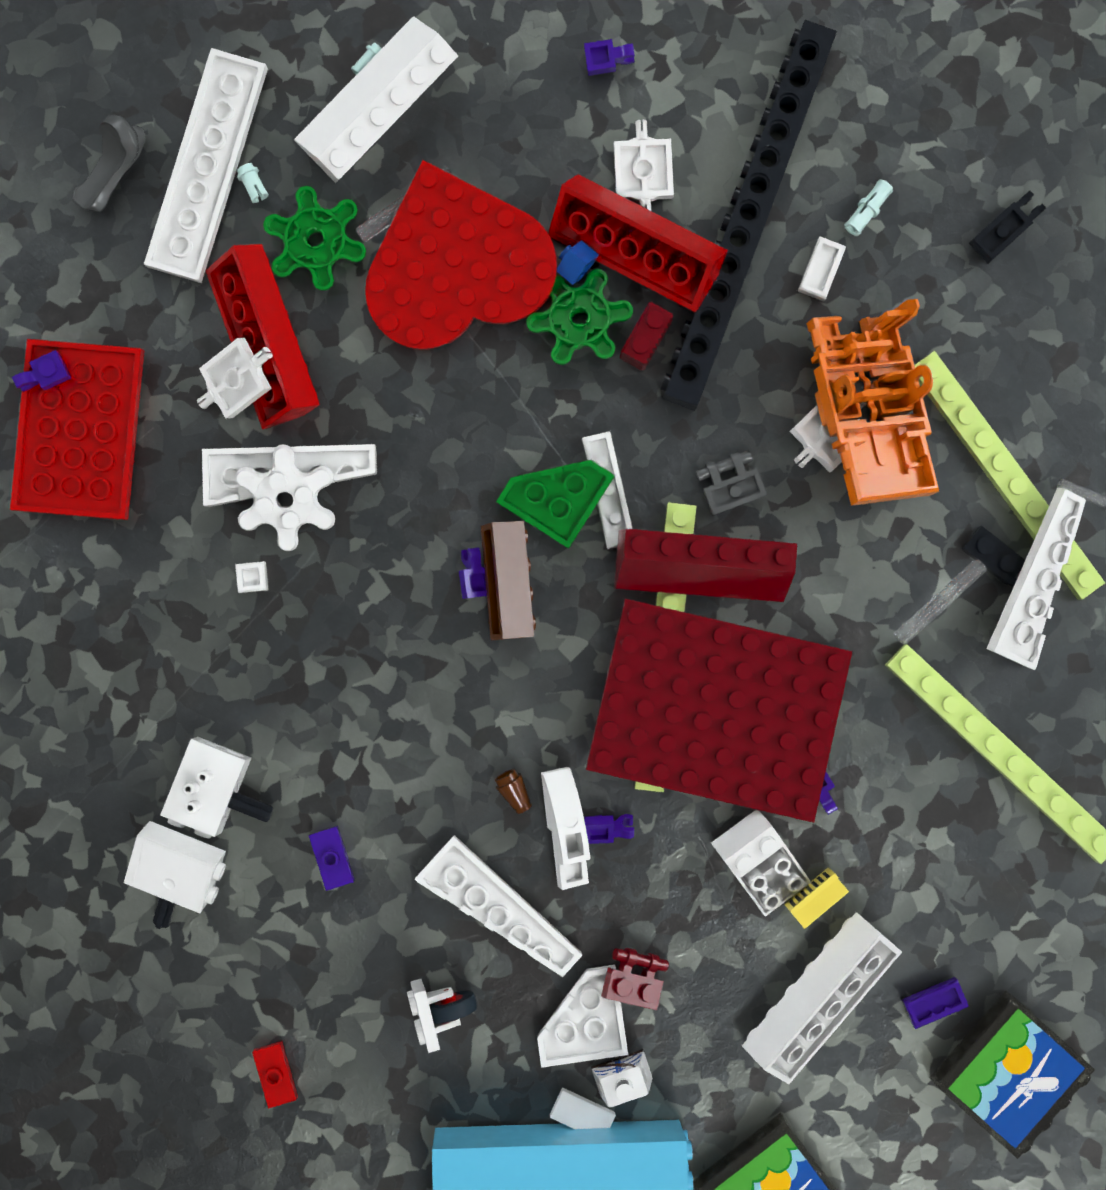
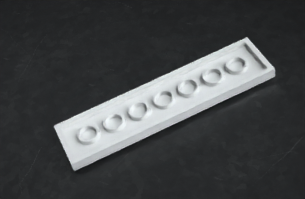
[144,48,268,283]

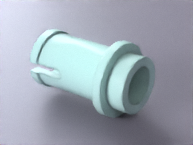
[351,43,382,75]
[237,163,269,203]

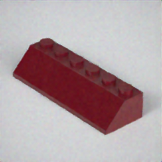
[614,529,797,602]

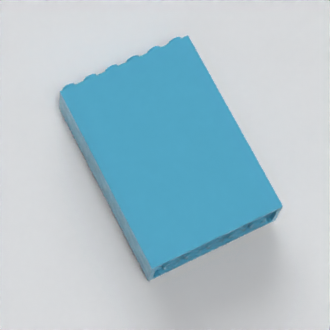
[432,1120,693,1190]

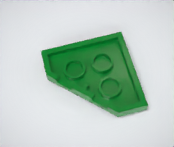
[496,459,616,549]

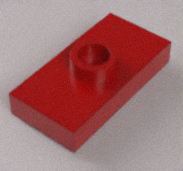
[252,1041,298,1109]

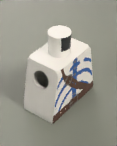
[591,1049,653,1107]

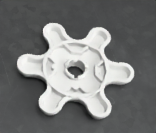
[235,444,335,551]

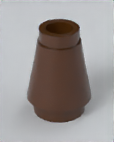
[495,769,532,814]

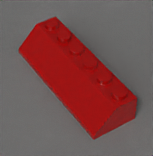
[548,174,728,312]
[205,244,320,430]

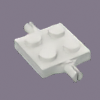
[613,120,674,211]
[197,338,273,419]
[790,402,867,473]

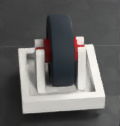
[407,979,477,1053]

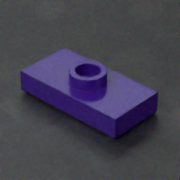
[309,825,355,891]
[901,977,969,1029]

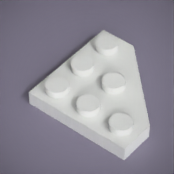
[537,965,628,1068]

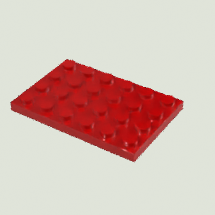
[10,339,144,520]

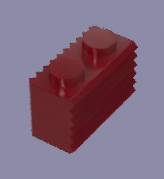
[619,302,673,371]

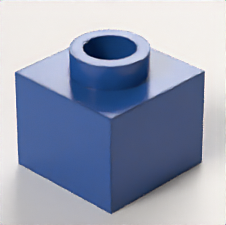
[557,240,599,285]

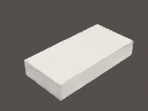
[798,236,846,302]
[550,1087,616,1129]

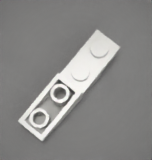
[541,767,590,890]

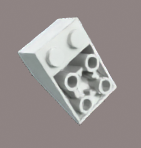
[711,810,811,917]

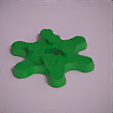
[263,186,366,291]
[526,269,633,365]

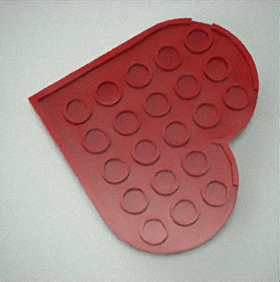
[365,160,557,350]

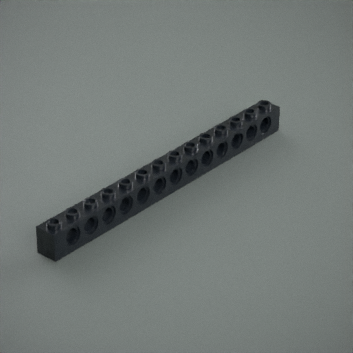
[660,20,837,411]

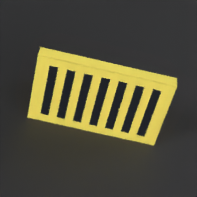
[784,868,849,929]

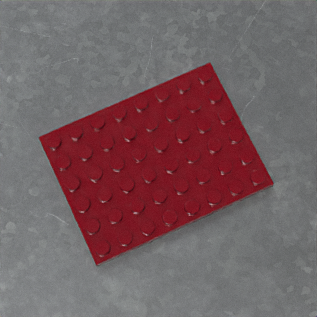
[585,599,853,823]

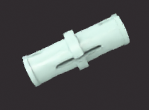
[844,179,893,236]

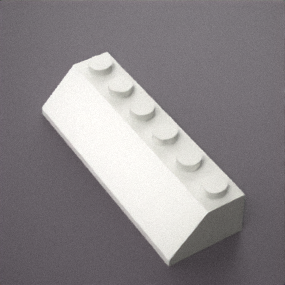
[294,16,458,183]
[742,912,902,1084]

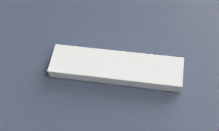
[582,431,632,550]

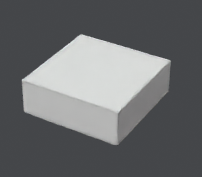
[235,561,269,593]

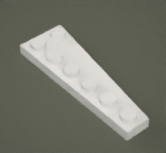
[202,444,377,507]
[987,487,1086,670]
[415,835,582,977]

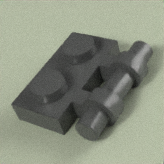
[695,450,768,516]

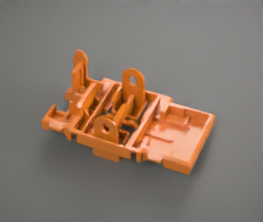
[806,299,939,506]

